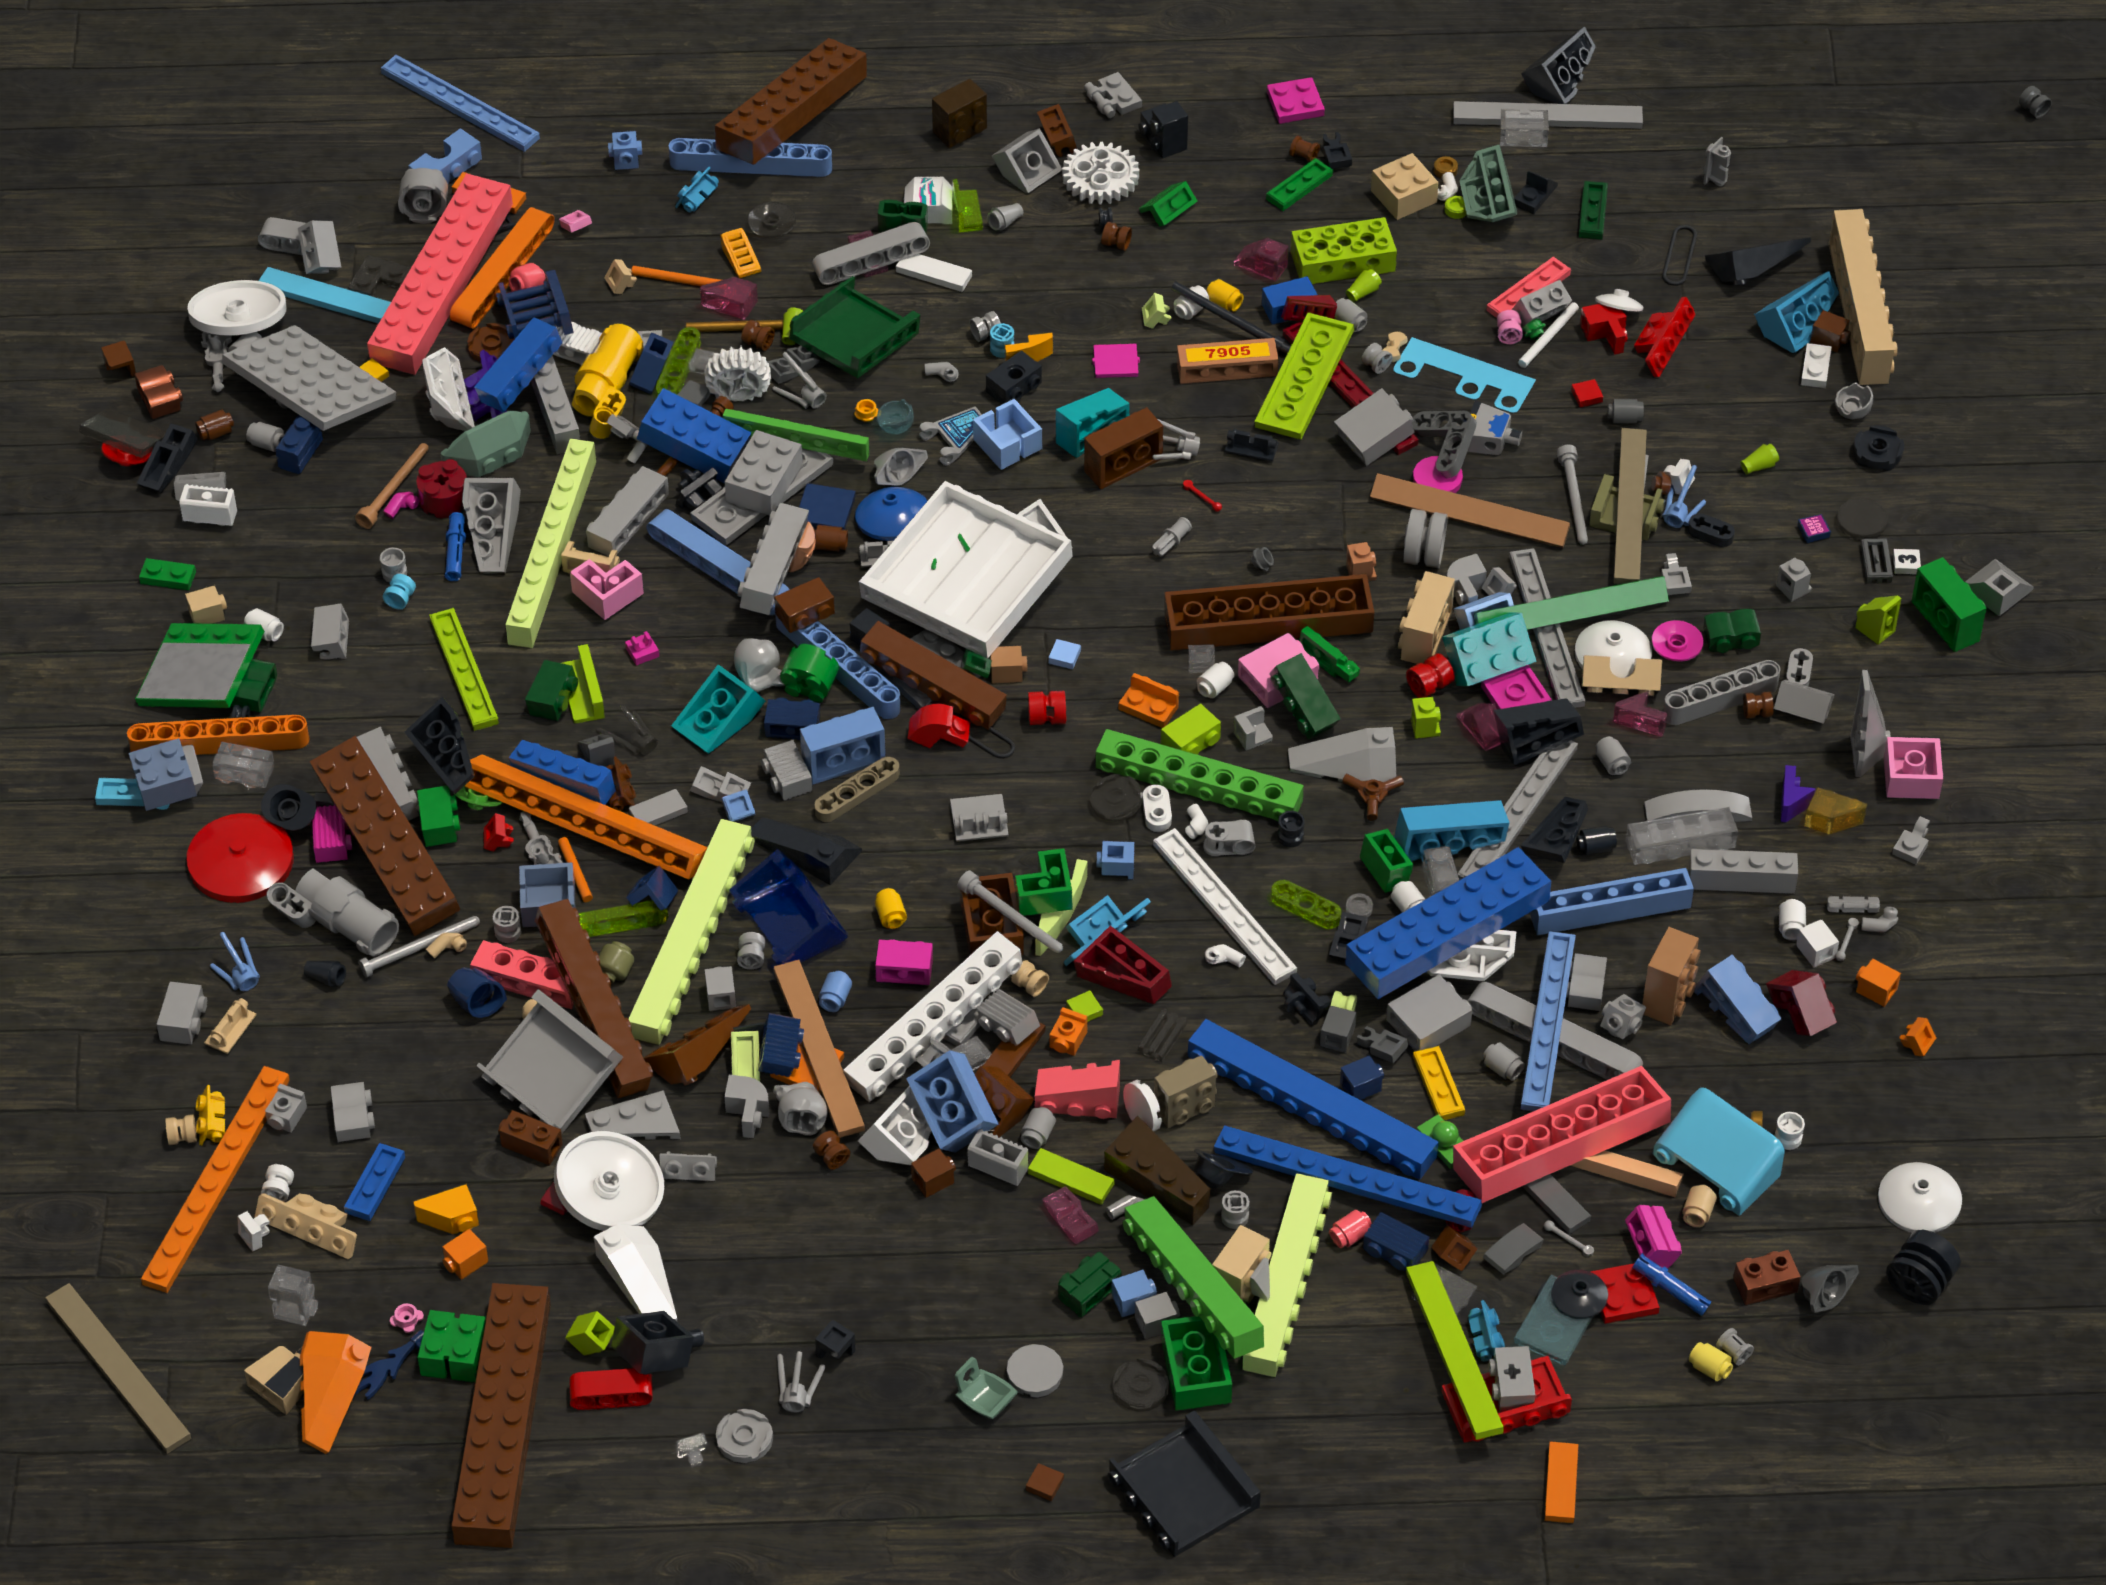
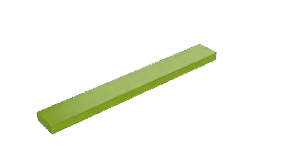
[1406,1261,1504,1440]

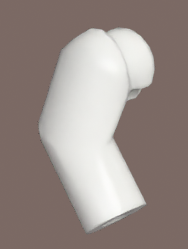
[1185,804,1208,839]
[1205,944,1246,967]

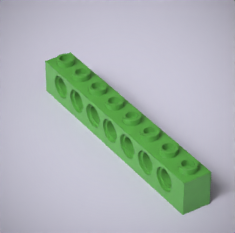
[1096,729,1304,821]

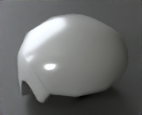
[1835,383,1873,420]

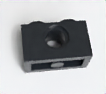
[986,350,1042,405]

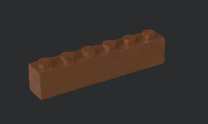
[860,621,1007,730]

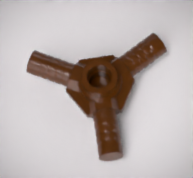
[1342,773,1404,821]

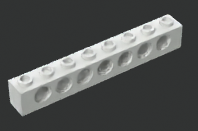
[844,931,1023,1102]

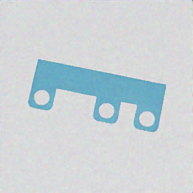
[1393,337,1536,413]

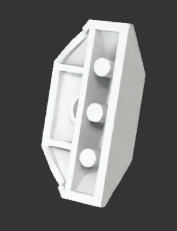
[422,347,475,431]
[1427,930,1516,981]

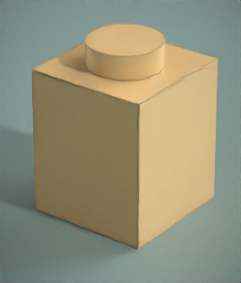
[185,586,227,624]

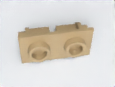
[204,998,256,1054]

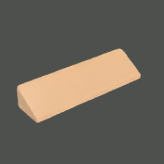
[1570,1151,1683,1197]

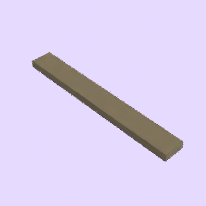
[1614,428,1647,584]
[45,1283,191,1454]

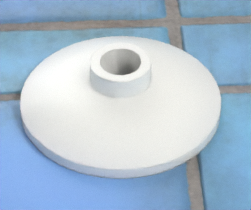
[1595,289,1643,311]

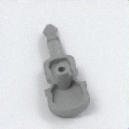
[201,332,232,392]
[519,811,563,865]

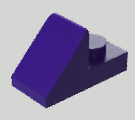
[1781,765,1816,822]

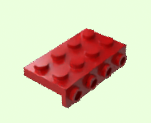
[1441,1356,1572,1443]

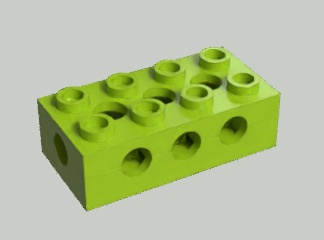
[1291,217,1397,284]

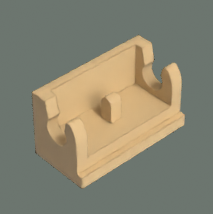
[561,541,620,573]

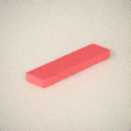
[1486,257,1571,318]

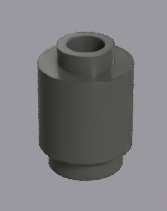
[1607,399,1644,424]

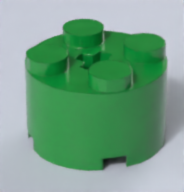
[780,644,839,703]

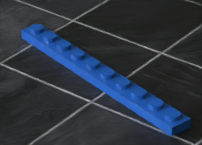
[1214,1125,1482,1228]

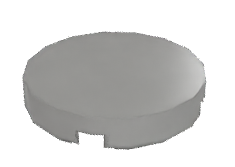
[1007,1344,1063,1397]
[716,1409,773,1463]

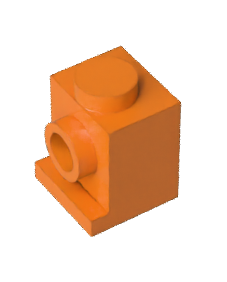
[1050,1007,1087,1056]

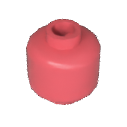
[509,263,546,292]

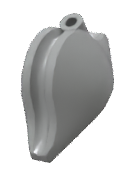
[874,448,928,485]

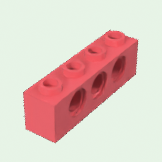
[470,940,574,1009]

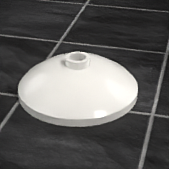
[1575,621,1652,678]
[1878,1162,1962,1233]

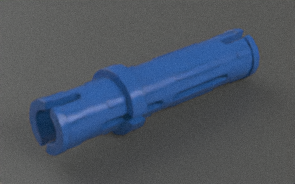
[445,512,466,581]
[1632,1253,1712,1317]

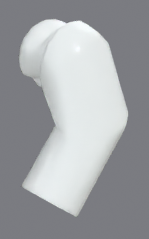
[1437,172,1458,201]

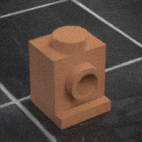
[1346,542,1377,581]

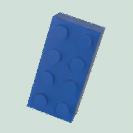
[637,388,751,484]

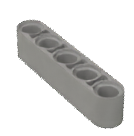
[812,222,930,285]
[1663,660,1780,725]

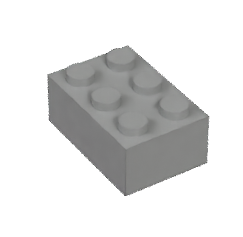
[725,430,803,515]

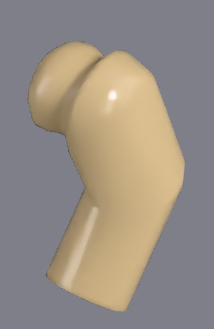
[426,933,467,958]

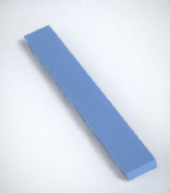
[381,55,540,152]
[1521,931,1576,1111]

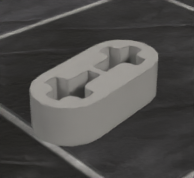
[1786,648,1813,686]

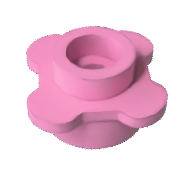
[390,1304,424,1333]

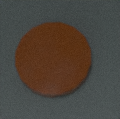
[467,323,514,362]

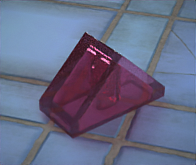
[1457,703,1501,751]

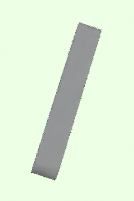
[1467,982,1643,1080]

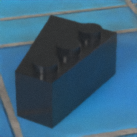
[1493,698,1584,765]

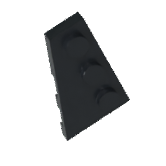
[1520,796,1588,863]

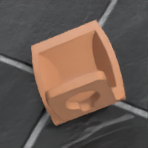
[788,522,816,572]

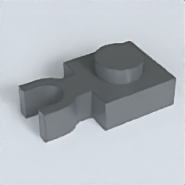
[1357,1026,1408,1063]

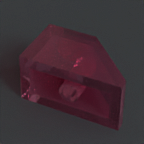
[1234,238,1288,281]
[700,277,758,320]

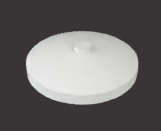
[188,280,286,335]
[554,1131,664,1231]

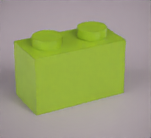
[1161,704,1221,755]

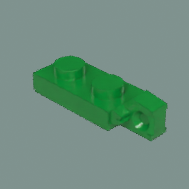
[1299,626,1360,683]

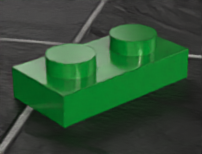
[139,558,196,590]

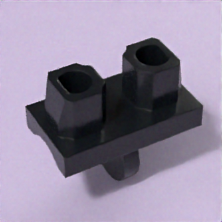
[676,468,722,511]
[1283,973,1331,1026]

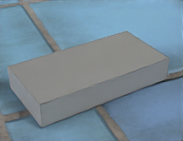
[629,789,688,825]

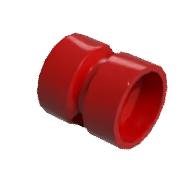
[1406,653,1455,698]
[1028,690,1066,726]

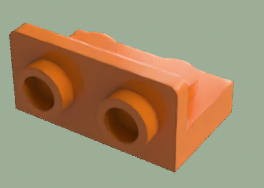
[1118,673,1179,728]

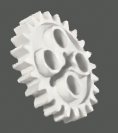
[1062,142,1139,204]

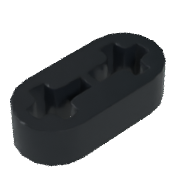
[1688,513,1735,547]

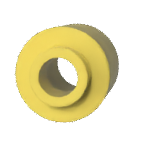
[1689,1342,1733,1381]

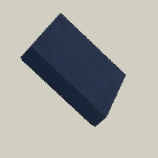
[799,483,856,530]

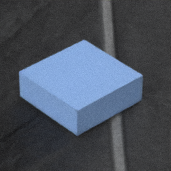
[1049,639,1081,669]

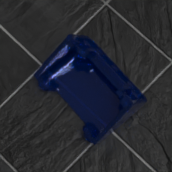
[729,849,849,965]

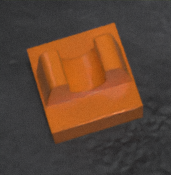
[1899,1017,1936,1056]

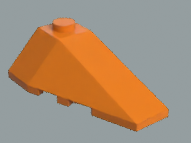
[300,1331,371,1454]

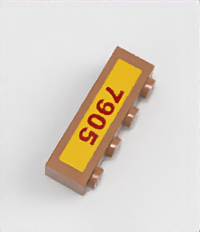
[1177,338,1278,384]

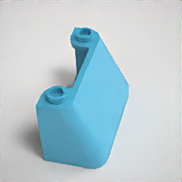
[1653,1087,1785,1216]

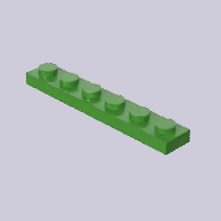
[723,409,869,462]

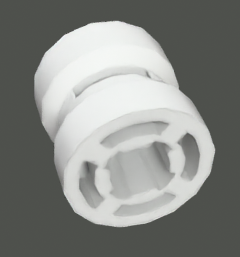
[1775,1112,1805,1150]
[261,1164,294,1202]

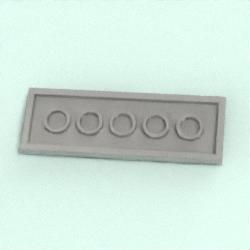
[691,449,833,545]

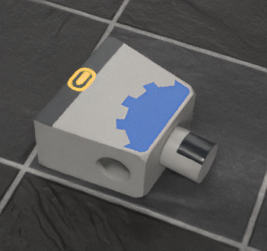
[1467,401,1522,455]

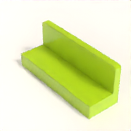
[562,644,605,723]

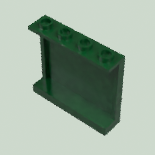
[789,276,920,379]

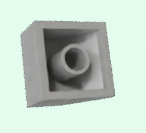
[992,128,1062,193]

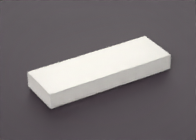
[896,254,972,292]

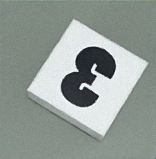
[1893,549,1921,574]

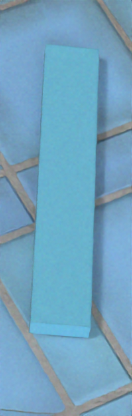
[259,267,391,324]

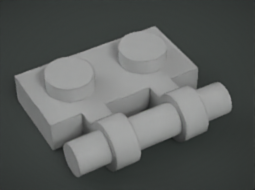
[1084,72,1142,118]

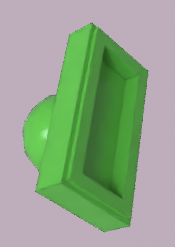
[1417,1114,1463,1169]

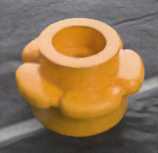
[854,399,879,422]

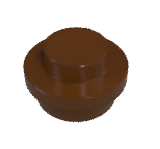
[1651,472,1671,495]

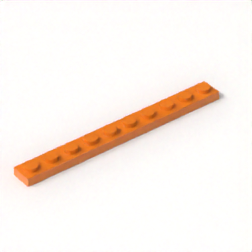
[141,1066,290,1293]

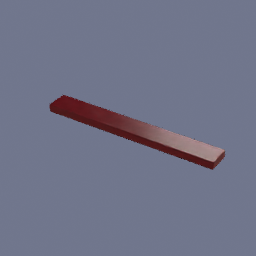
[1283,322,1419,455]

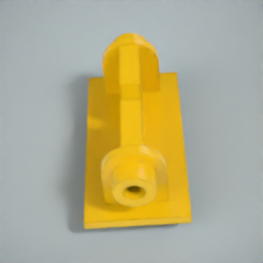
[196,1085,225,1145]

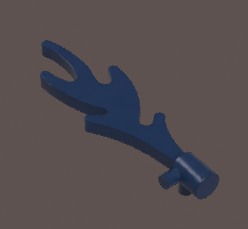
[353,1330,424,1399]

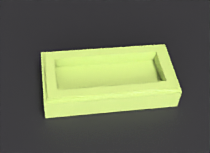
[731,1031,760,1082]

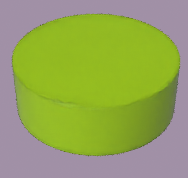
[1445,196,1467,219]

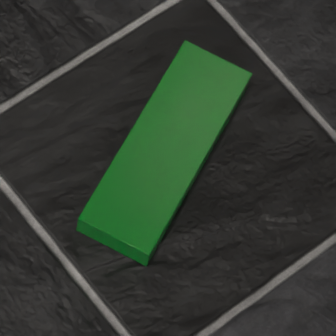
[1266,158,1333,211]

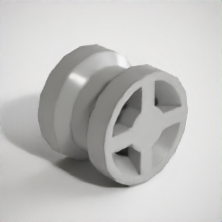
[1361,343,1393,374]

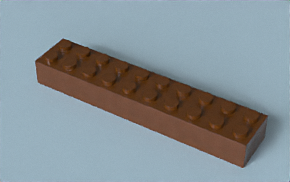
[452,1283,551,1548]

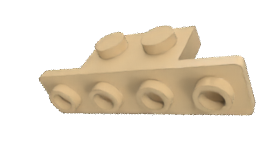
[255,1193,357,1259]

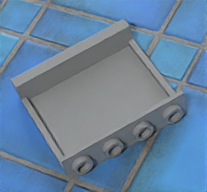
[477,989,623,1134]

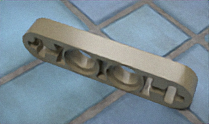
[814,757,900,822]

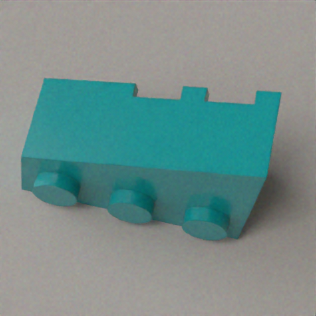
[1056,388,1130,458]

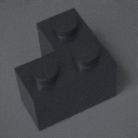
[1138,101,1188,159]

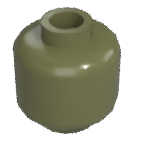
[599,941,634,983]

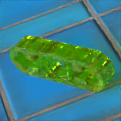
[1271,880,1342,929]

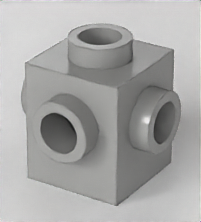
[1600,994,1646,1039]

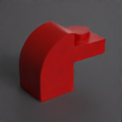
[1580,304,1628,355]
[908,704,970,748]

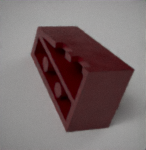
[1074,925,1172,1004]

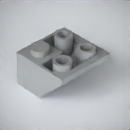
[1965,559,2033,616]

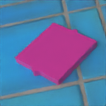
[1092,344,1140,378]

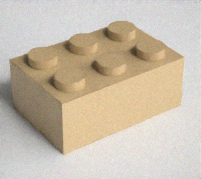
[1398,571,1455,664]

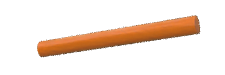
[631,266,727,290]

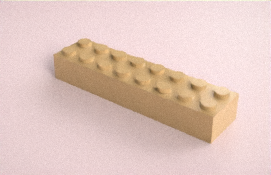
[1829,209,1897,385]

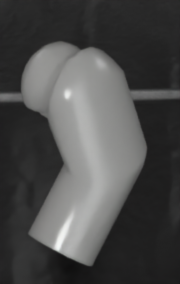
[924,362,959,382]
[1106,1195,1144,1220]

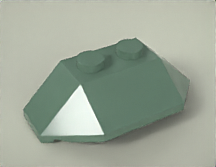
[1460,145,1517,222]
[440,411,531,477]

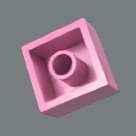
[1884,737,1943,799]

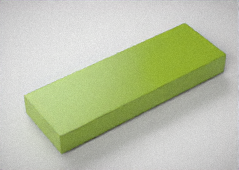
[1028,1148,1114,1205]

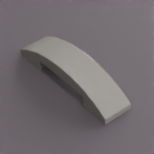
[1644,790,1752,825]

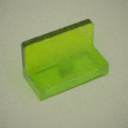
[953,179,983,232]

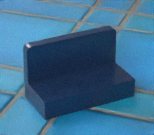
[626,865,678,911]

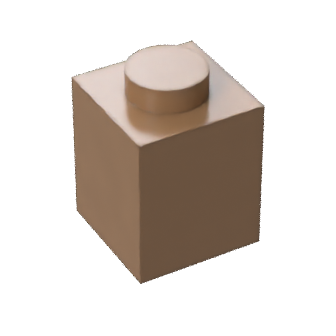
[990,646,1027,683]

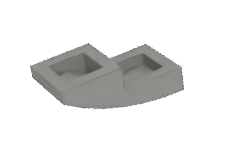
[690,766,751,802]

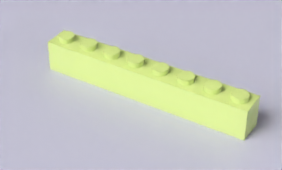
[1243,1173,1332,1377]

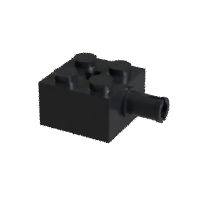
[611,1310,704,1375]

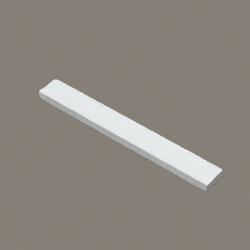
[1153,828,1297,985]

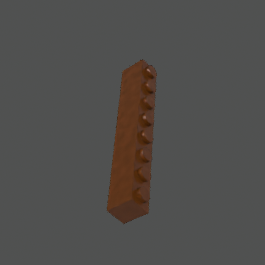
[535,899,653,1098]

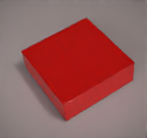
[1571,379,1603,407]

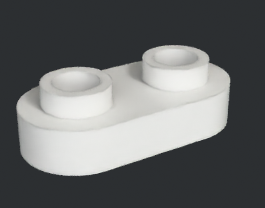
[1143,785,1172,832]

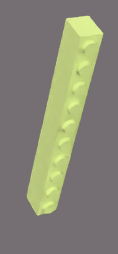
[506,439,596,648]
[629,819,755,1045]

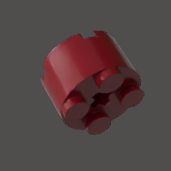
[417,459,467,518]

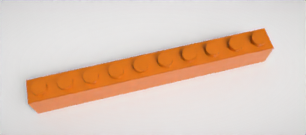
[465,754,708,879]

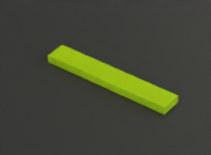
[429,608,499,731]

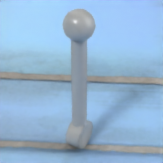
[1835,918,1859,961]
[1544,1220,1594,1257]

